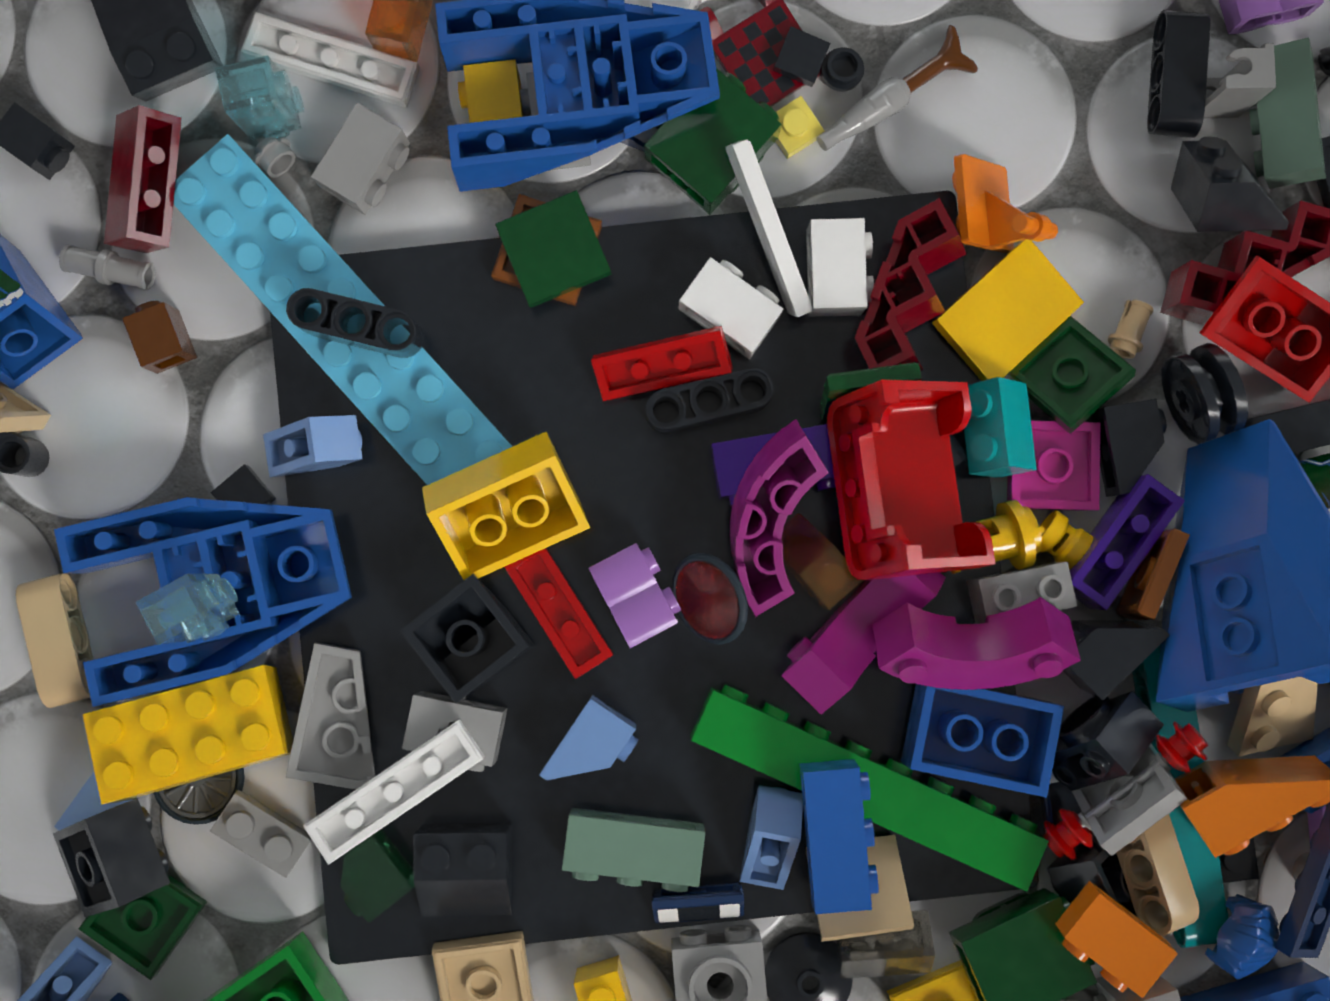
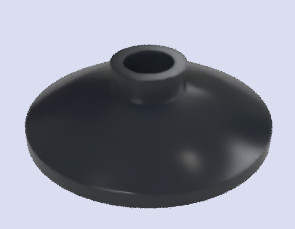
[765,932,853,1001]

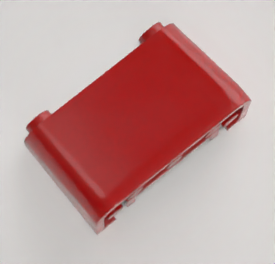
[827,380,996,580]

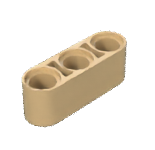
[15,573,94,708]
[1116,814,1200,936]

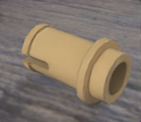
[1107,300,1154,359]

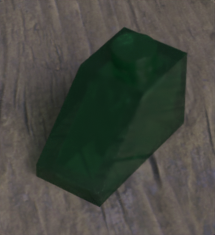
[340,829,415,923]

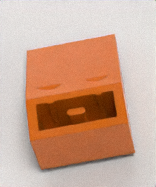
[1174,755,1330,858]

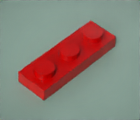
[591,325,733,401]
[504,548,614,679]

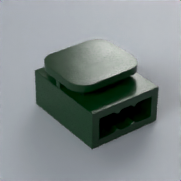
[644,68,782,215]
[949,888,1098,1001]

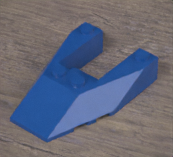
[435,0,720,192]
[54,497,352,707]

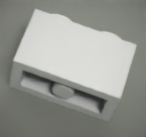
[806,218,874,317]
[679,257,783,360]

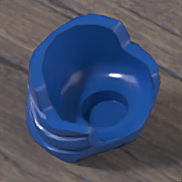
[1205,894,1280,979]

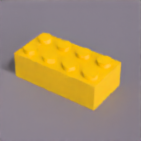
[82,665,293,805]

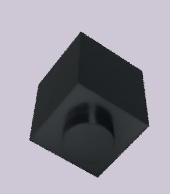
[0,102,75,180]

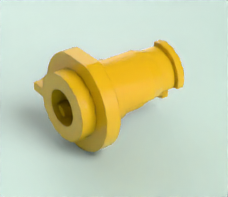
[951,500,1045,574]

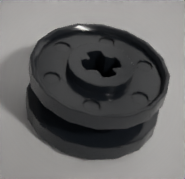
[1161,343,1248,444]

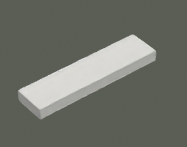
[241,11,420,108]
[725,139,812,317]
[303,719,485,865]

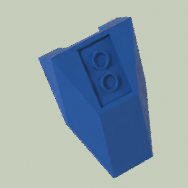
[1156,419,1330,712]

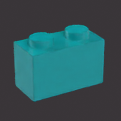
[964,377,1037,478]

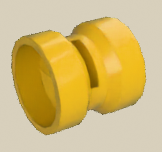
[1039,510,1093,570]

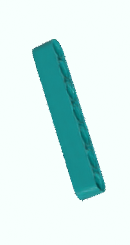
[1132,645,1228,948]

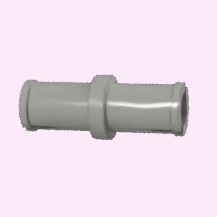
[59,244,156,290]

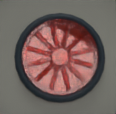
[672,553,748,645]

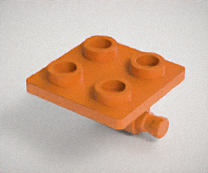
[952,154,1058,253]

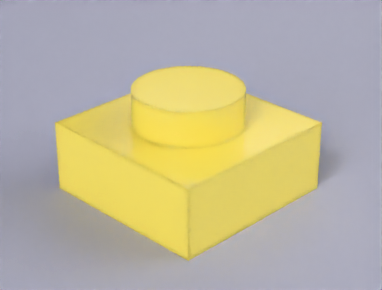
[776,96,825,159]

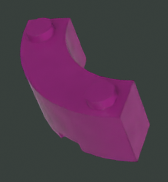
[730,419,829,616]
[782,572,946,714]
[873,597,1081,690]

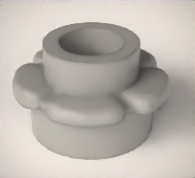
[254,137,296,178]

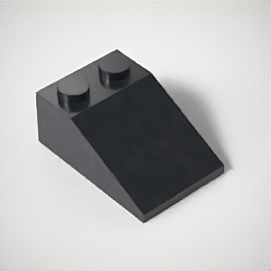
[91,0,224,102]

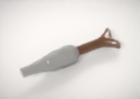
[817,25,978,151]

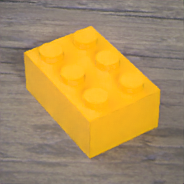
[422,431,590,580]

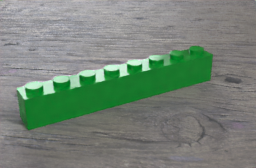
[690,684,1049,892]

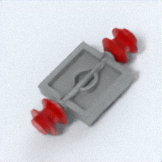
[1043,721,1209,860]

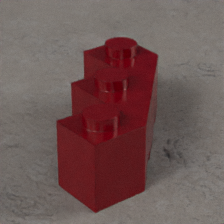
[855,198,967,372]
[1160,200,1330,325]

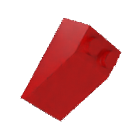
[1199,256,1330,403]

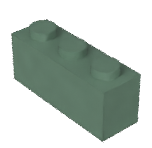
[1249,37,1326,189]
[562,808,705,892]

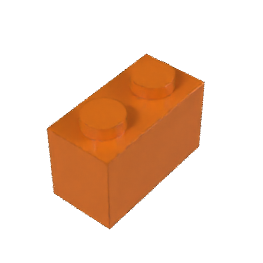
[1055,880,1178,998]

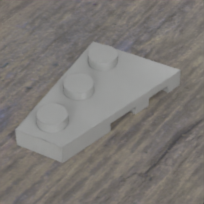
[285,642,375,790]

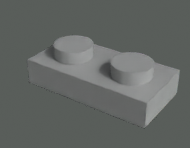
[210,789,312,878]

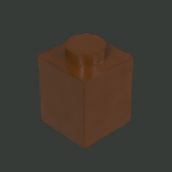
[122,301,197,374]

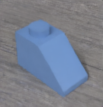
[263,415,363,478]
[539,695,639,780]
[740,785,803,890]
[17,936,113,1001]

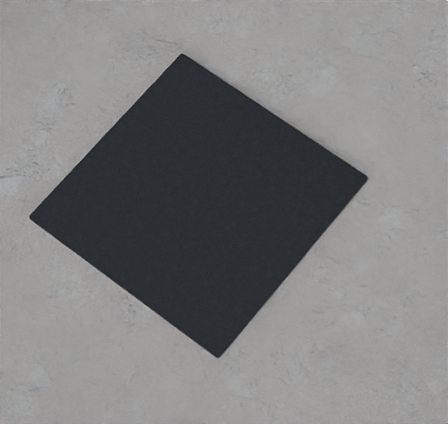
[270,190,1039,965]

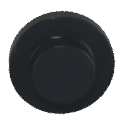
[821,47,864,92]

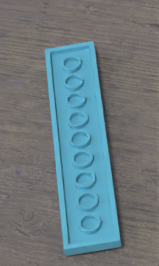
[174,134,513,485]

